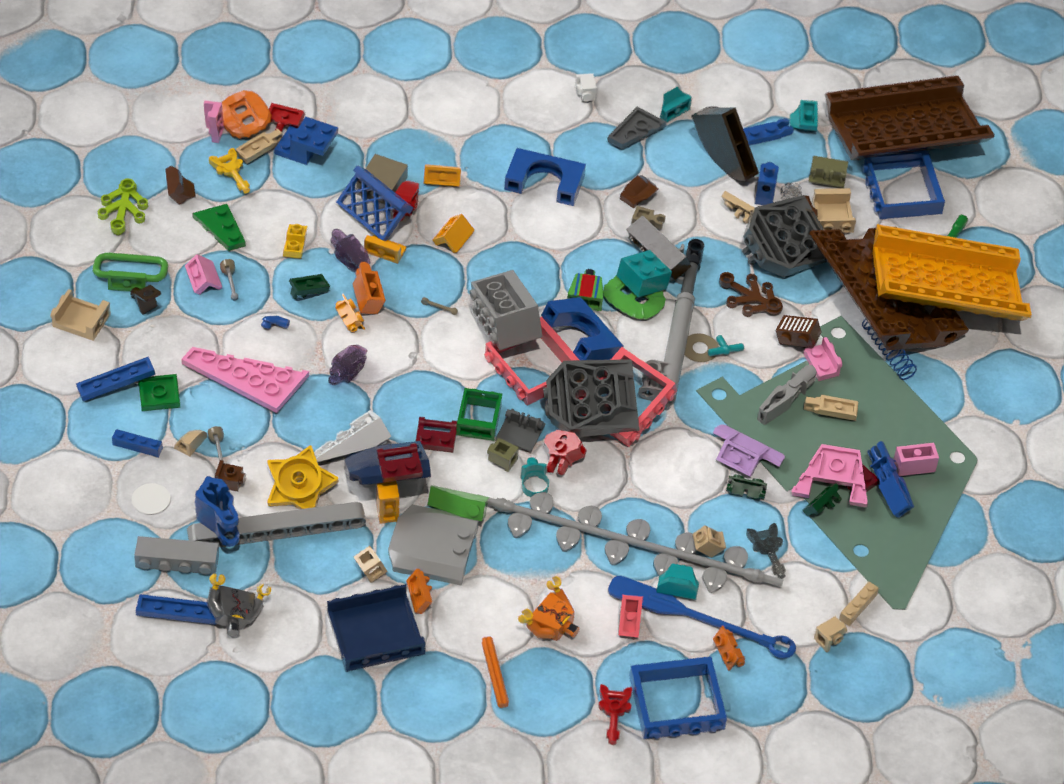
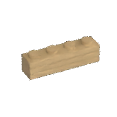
[839,582,879,626]

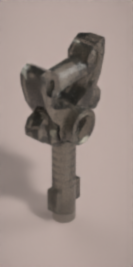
[746,523,786,579]

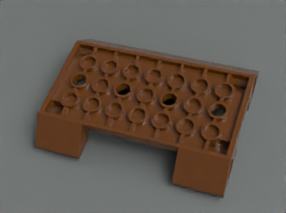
[809,227,969,351]

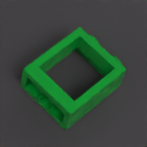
[456,388,503,441]

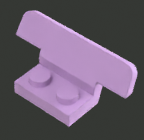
[713,424,785,477]

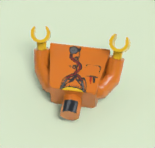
[518,576,580,641]

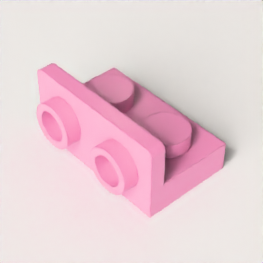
[203,100,224,143]
[803,337,842,381]

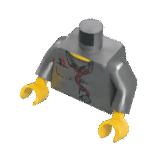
[207,574,271,636]

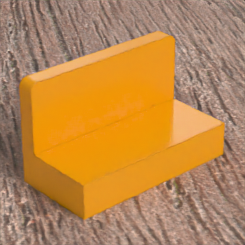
[432,214,474,253]
[364,235,406,264]

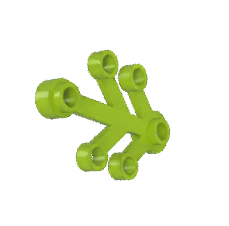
[97,178,148,235]

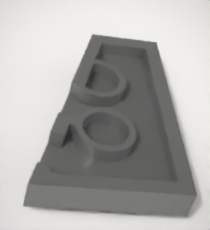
[607,107,666,149]

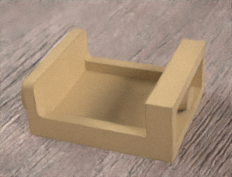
[812,188,856,233]
[50,289,111,341]

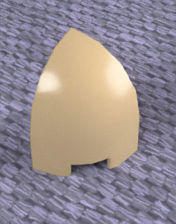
[174,430,208,456]

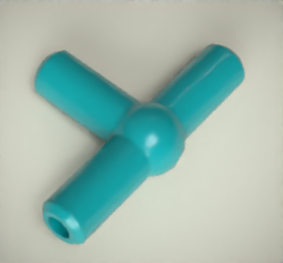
[708,335,744,356]

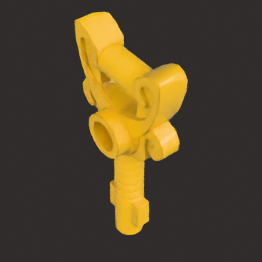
[209,148,250,194]

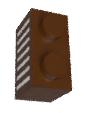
[775,315,822,348]

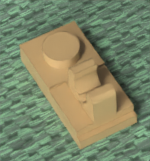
[721,191,755,223]

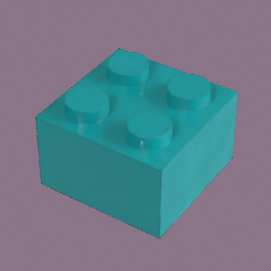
[616,250,672,297]

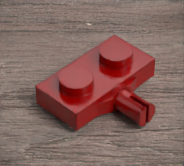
[269,103,305,132]

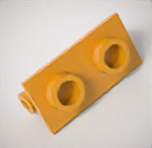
[335,294,365,332]

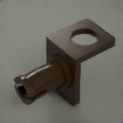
[130,285,161,314]

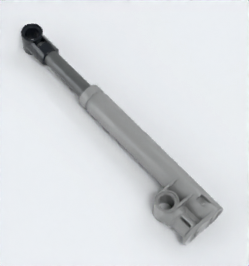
[638,239,704,403]

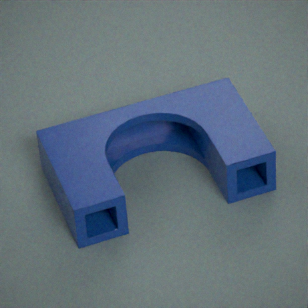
[504,148,586,206]
[541,297,624,360]

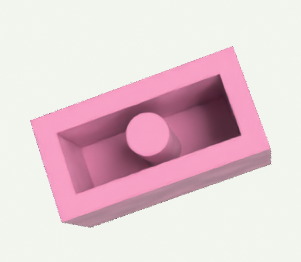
[894,443,939,476]

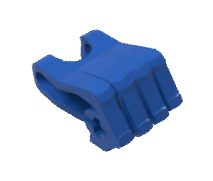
[195,476,239,547]

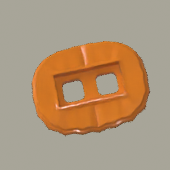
[221,90,272,139]

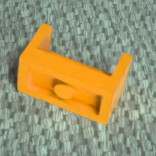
[376,481,399,524]

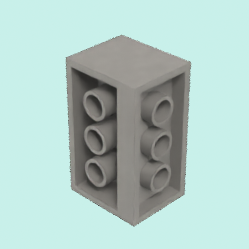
[469,270,543,350]

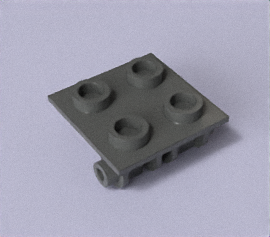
[495,409,546,452]

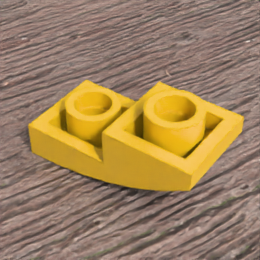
[283,224,307,259]

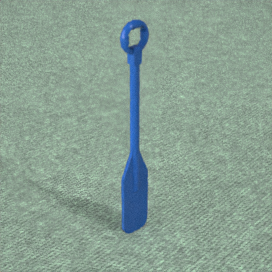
[608,576,796,658]

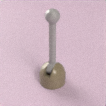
[220,259,238,300]
[207,426,224,462]

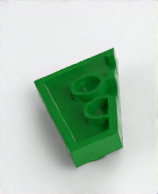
[192,204,246,251]

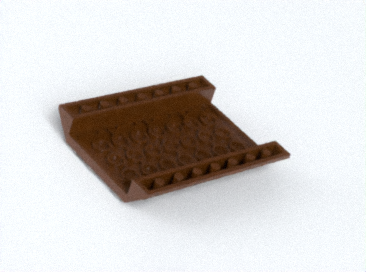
[825,75,995,160]

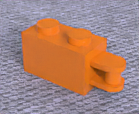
[352,262,386,314]

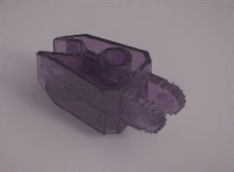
[330,229,371,272]
[328,345,368,386]

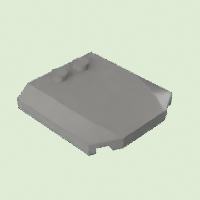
[388,504,480,586]

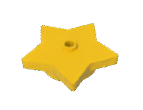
[267,445,339,509]

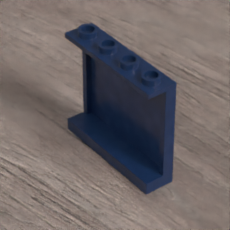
[327,584,426,672]

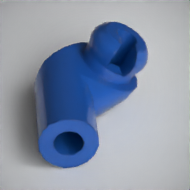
[261,315,290,329]

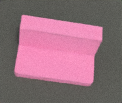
[185,254,222,295]

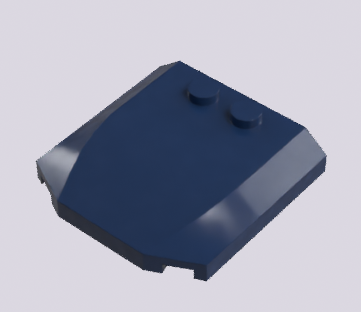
[344,441,431,485]

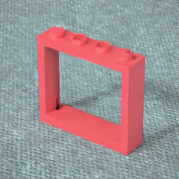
[484,317,579,406]
[577,347,677,447]

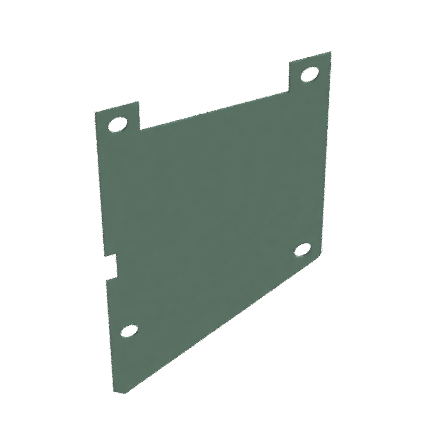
[696,316,977,610]

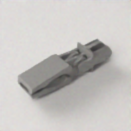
[757,365,816,425]

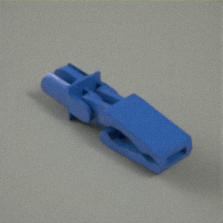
[867,441,914,518]

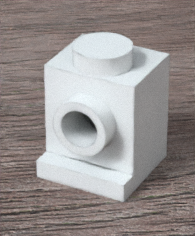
[575,74,596,102]

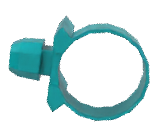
[521,457,549,497]

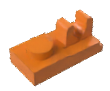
[406,569,432,614]

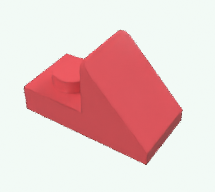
[618,595,643,638]

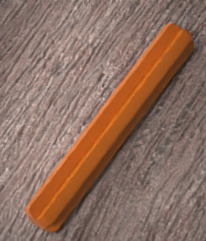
[482,636,509,708]

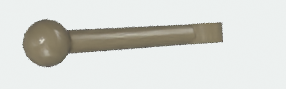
[421,297,458,315]

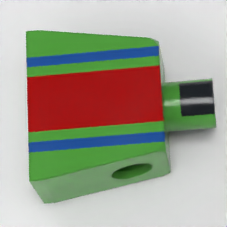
[567,269,603,311]

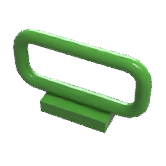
[92,253,168,291]

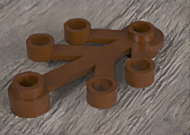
[719,272,783,317]

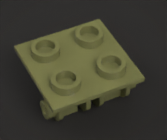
[809,156,848,188]

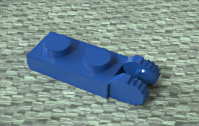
[743,118,794,146]

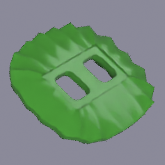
[603,276,666,319]

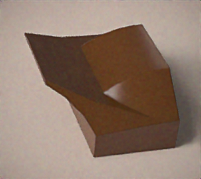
[165,166,196,205]
[620,175,659,208]

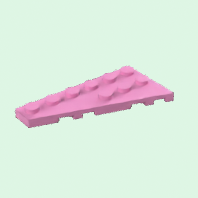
[181,347,309,413]

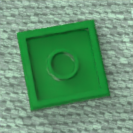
[138,374,180,411]

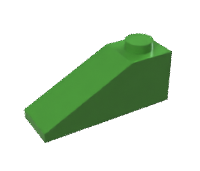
[427,485,489,521]

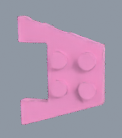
[792,444,868,508]

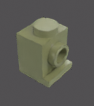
[487,438,519,472]

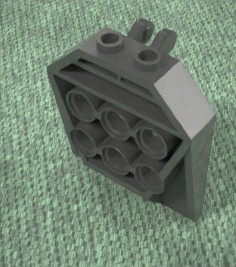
[742,195,827,277]
[543,359,639,437]

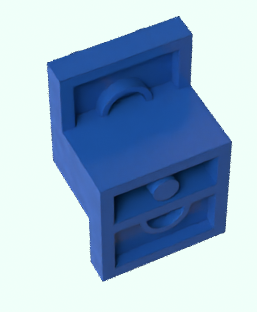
[274,117,338,165]

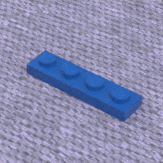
[76,356,156,402]
[136,594,217,625]

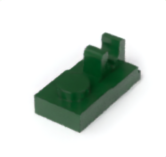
[289,274,330,299]
[802,483,842,516]

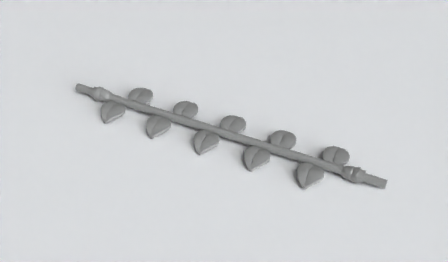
[478,492,784,593]

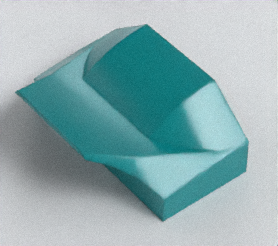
[660,87,692,123]
[790,100,818,131]
[656,563,699,600]

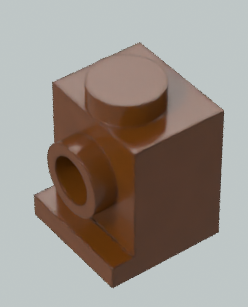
[215,460,246,492]

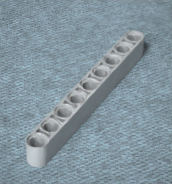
[187,502,366,547]

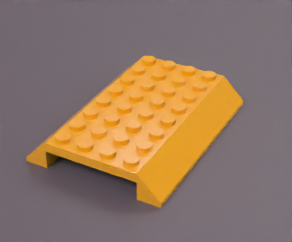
[873,224,1032,321]

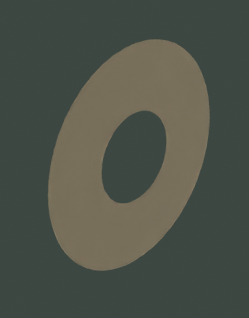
[685,333,719,362]

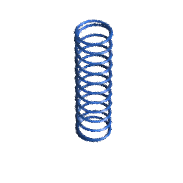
[862,319,917,380]

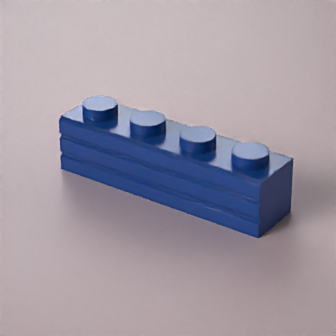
[112,429,163,458]

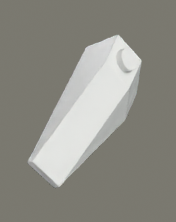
[314,410,392,462]

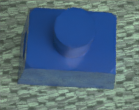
[755,162,779,205]

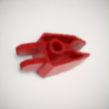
[392,180,419,222]

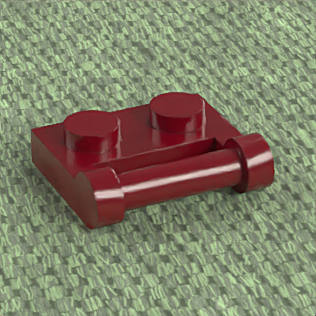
[415,416,457,453]
[376,443,423,483]

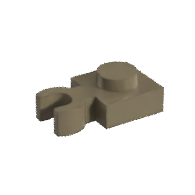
[631,206,666,229]

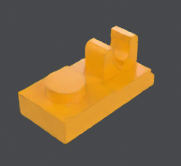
[424,164,461,186]

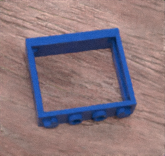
[861,150,945,219]
[629,656,727,739]

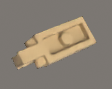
[235,129,282,164]
[804,395,859,421]

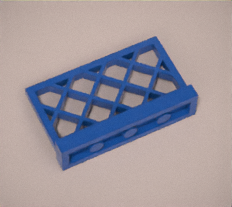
[336,165,413,241]

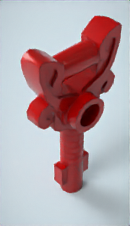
[598,684,633,745]

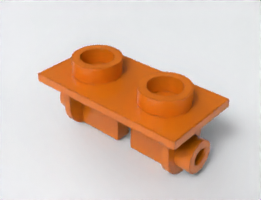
[713,626,745,671]

